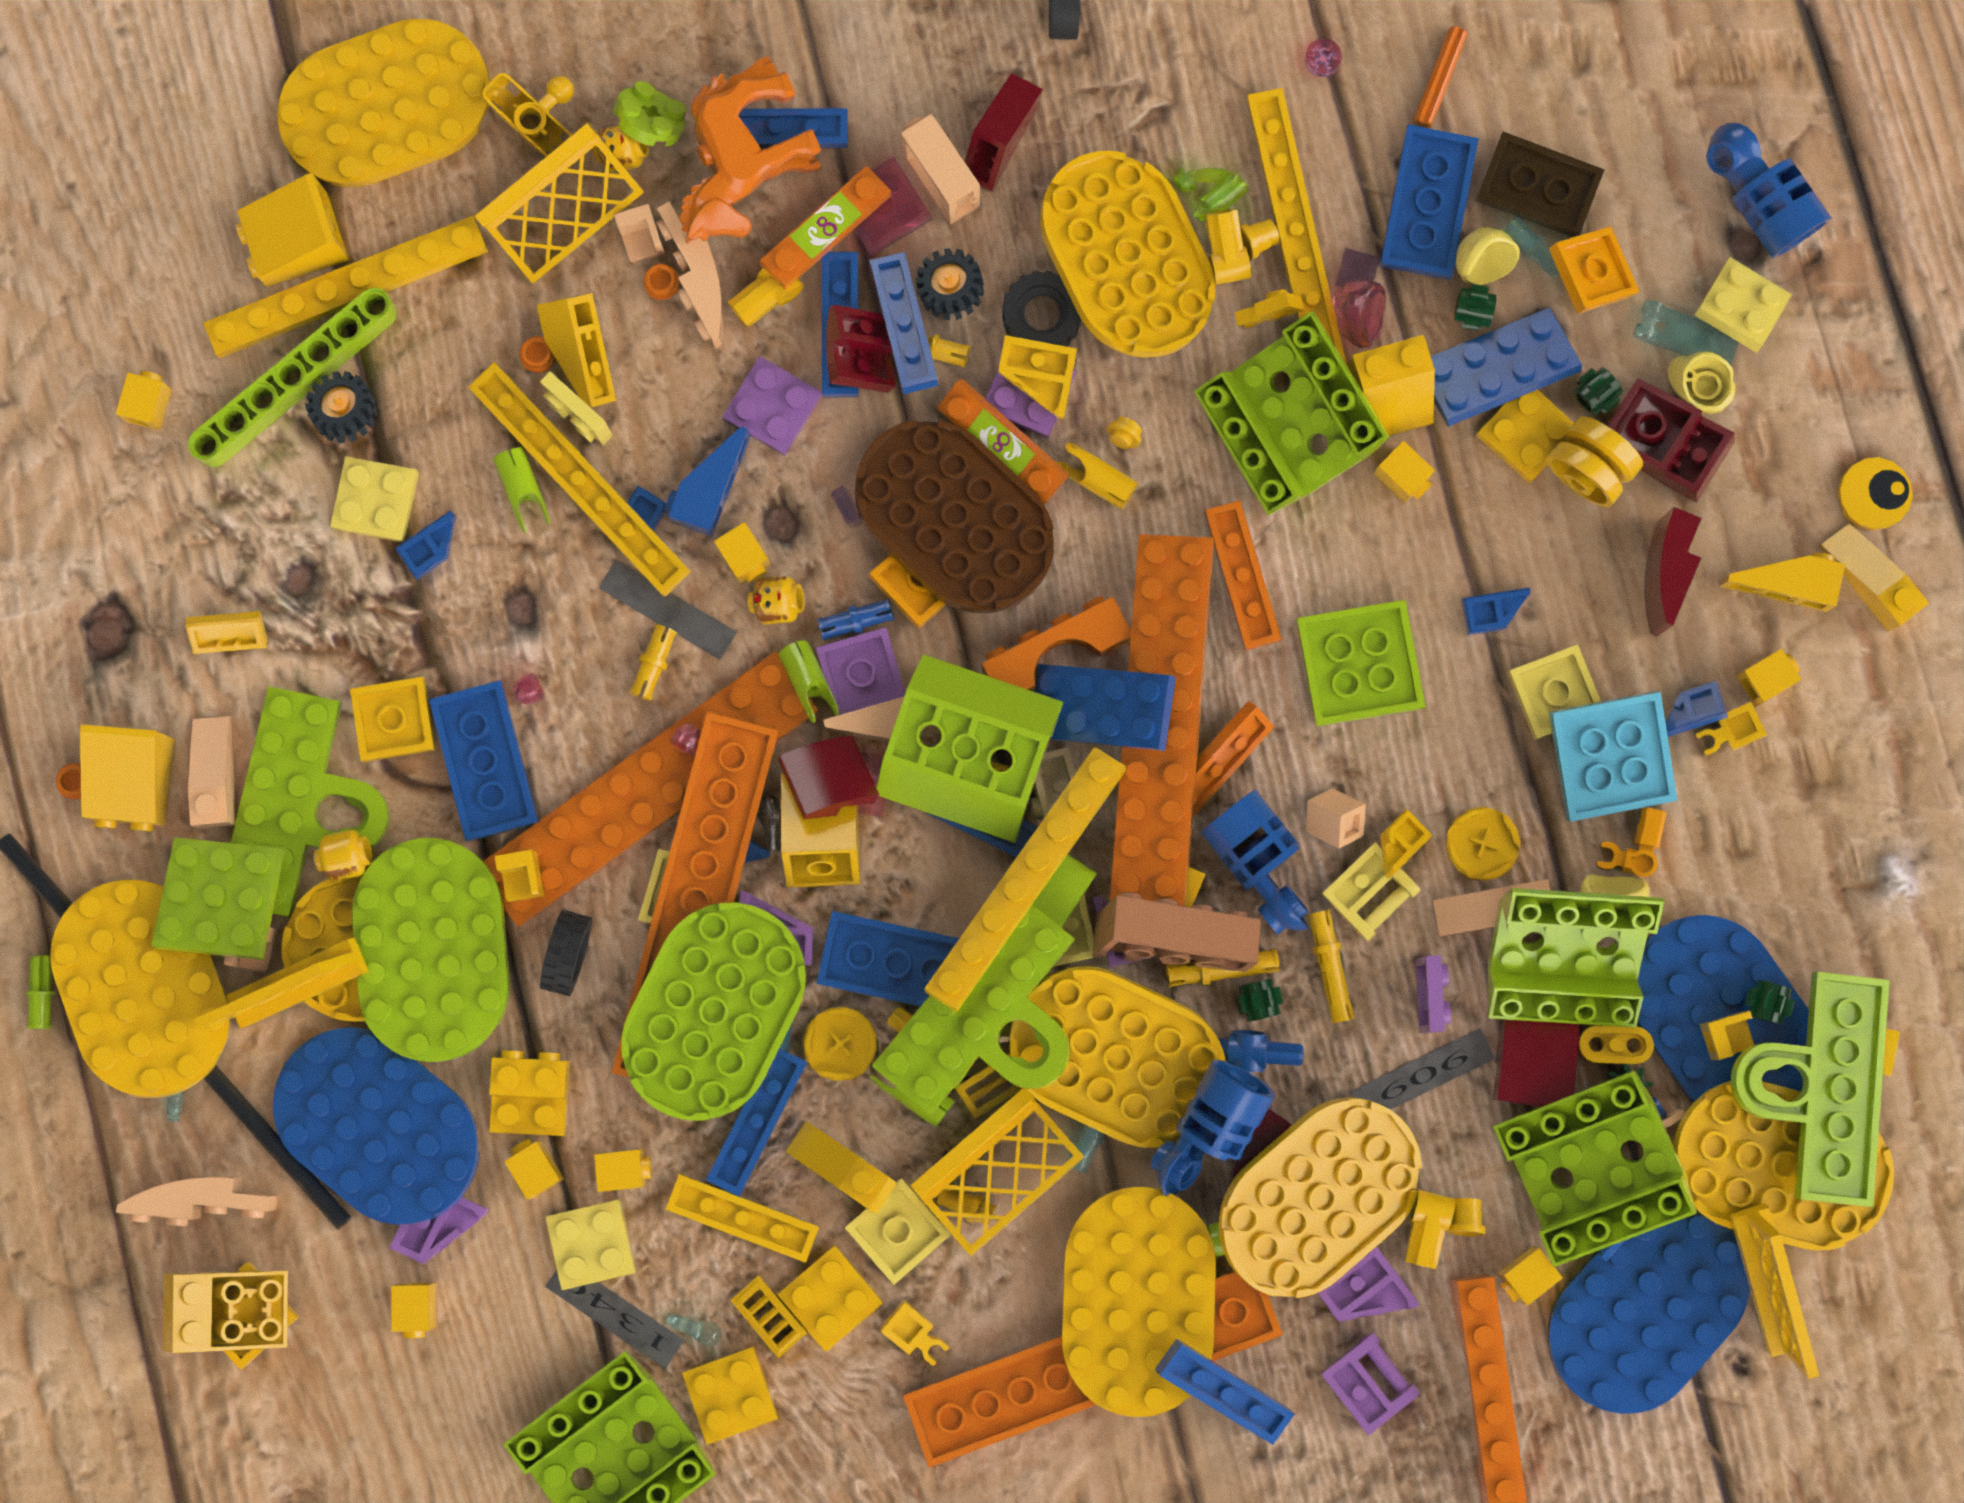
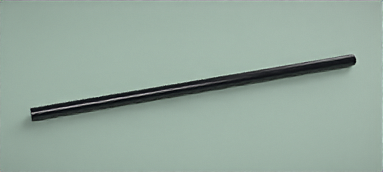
[0,834,352,1230]

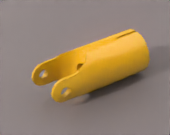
[1057,442,1139,510]

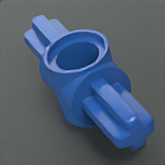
[1218,1030,1304,1072]

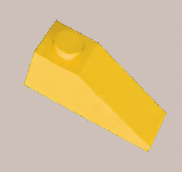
[536,293,616,408]
[1820,523,1930,632]
[1719,552,1845,612]
[785,1121,897,1215]

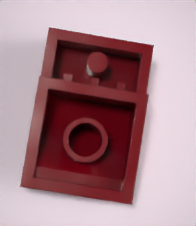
[1607,378,1735,503]
[1644,507,1702,636]
[1492,1019,1579,1107]

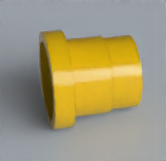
[1240,219,1279,260]
[1448,1198,1486,1236]

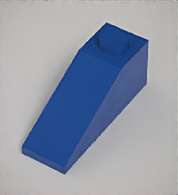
[665,426,751,537]

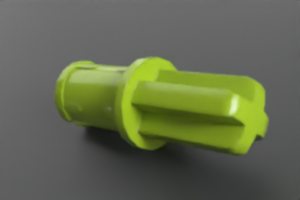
[25,955,56,1029]

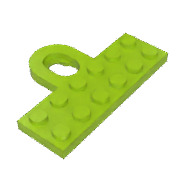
[231,686,390,917]
[872,904,1075,1115]
[1731,971,1890,1207]

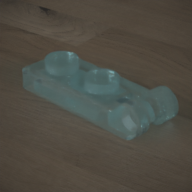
[1633,300,1739,366]

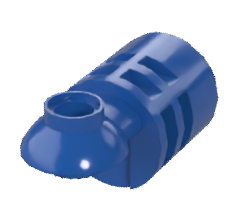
[1706,123,1832,259]
[1200,789,1309,934]
[1151,1060,1275,1196]

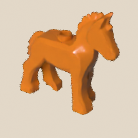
[679,56,821,244]

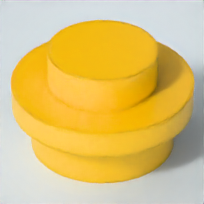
[1107,416,1142,450]

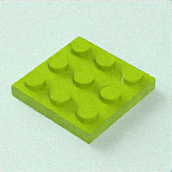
[1296,599,1426,728]
[152,837,285,960]

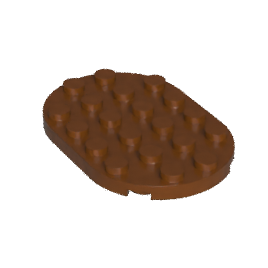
[855,420,1054,613]

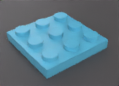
[1549,691,1678,822]

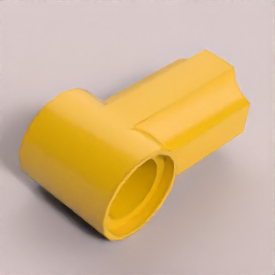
[1205,209,1251,286]
[728,268,804,328]
[1404,1189,1455,1269]

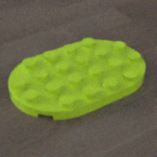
[352,838,510,1062]
[621,902,806,1121]

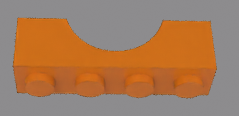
[982,596,1131,691]

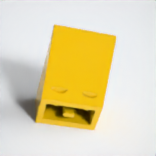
[163,1271,288,1353]

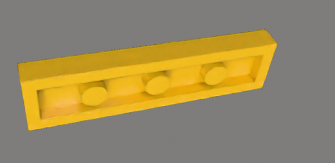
[665,1174,820,1263]

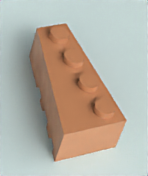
[1092,892,1261,972]

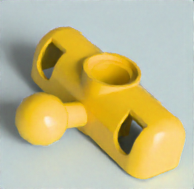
[483,73,575,157]

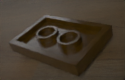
[1476,131,1605,237]

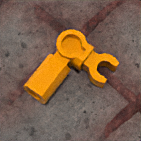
[1595,807,1667,879]

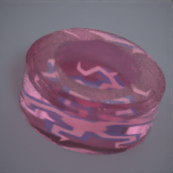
[1305,39,1342,77]

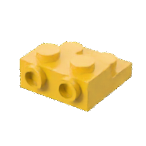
[489,1050,570,1136]

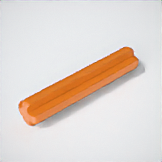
[1413,26,1468,128]

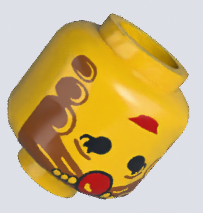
[592,123,649,172]
[748,576,805,625]
[314,830,373,881]

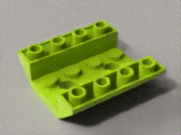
[1193,311,1390,516]
[877,654,1064,843]
[1487,888,1664,1028]
[1493,1070,1697,1267]
[503,1351,717,1503]

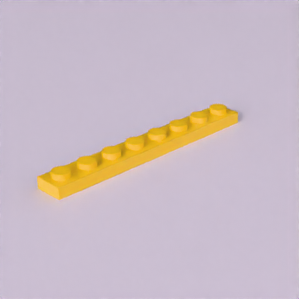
[1246,88,1347,364]
[203,215,489,359]
[468,362,692,597]
[924,747,1126,1013]

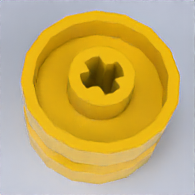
[1546,416,1643,508]

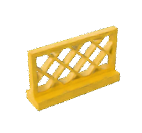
[475,123,644,284]
[193,937,369,1030]
[910,1088,1084,1257]
[1729,1203,1820,1379]

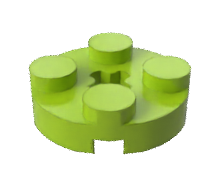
[612,81,686,147]

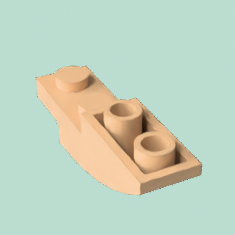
[655,201,724,349]
[116,1176,278,1226]

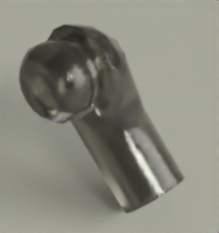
[757,795,781,851]

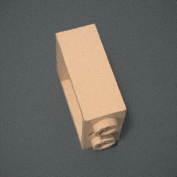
[901,113,980,225]

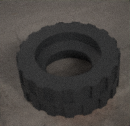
[1002,270,1081,347]
[540,910,592,997]

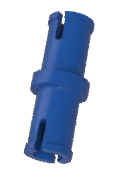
[817,598,894,641]

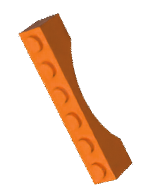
[1450,1274,1527,1503]

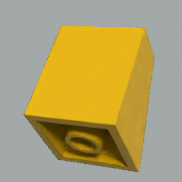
[236,173,349,287]
[1347,334,1435,436]
[80,724,175,832]
[781,774,861,888]

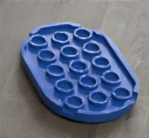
[1637,915,1809,1103]
[273,1027,480,1225]
[1547,1210,1750,1414]

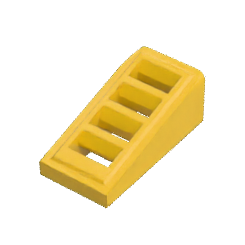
[730,1275,808,1358]

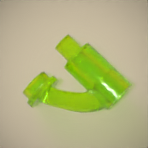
[1172,167,1249,223]

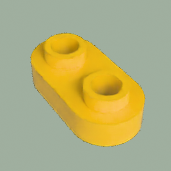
[1578,1026,1654,1064]

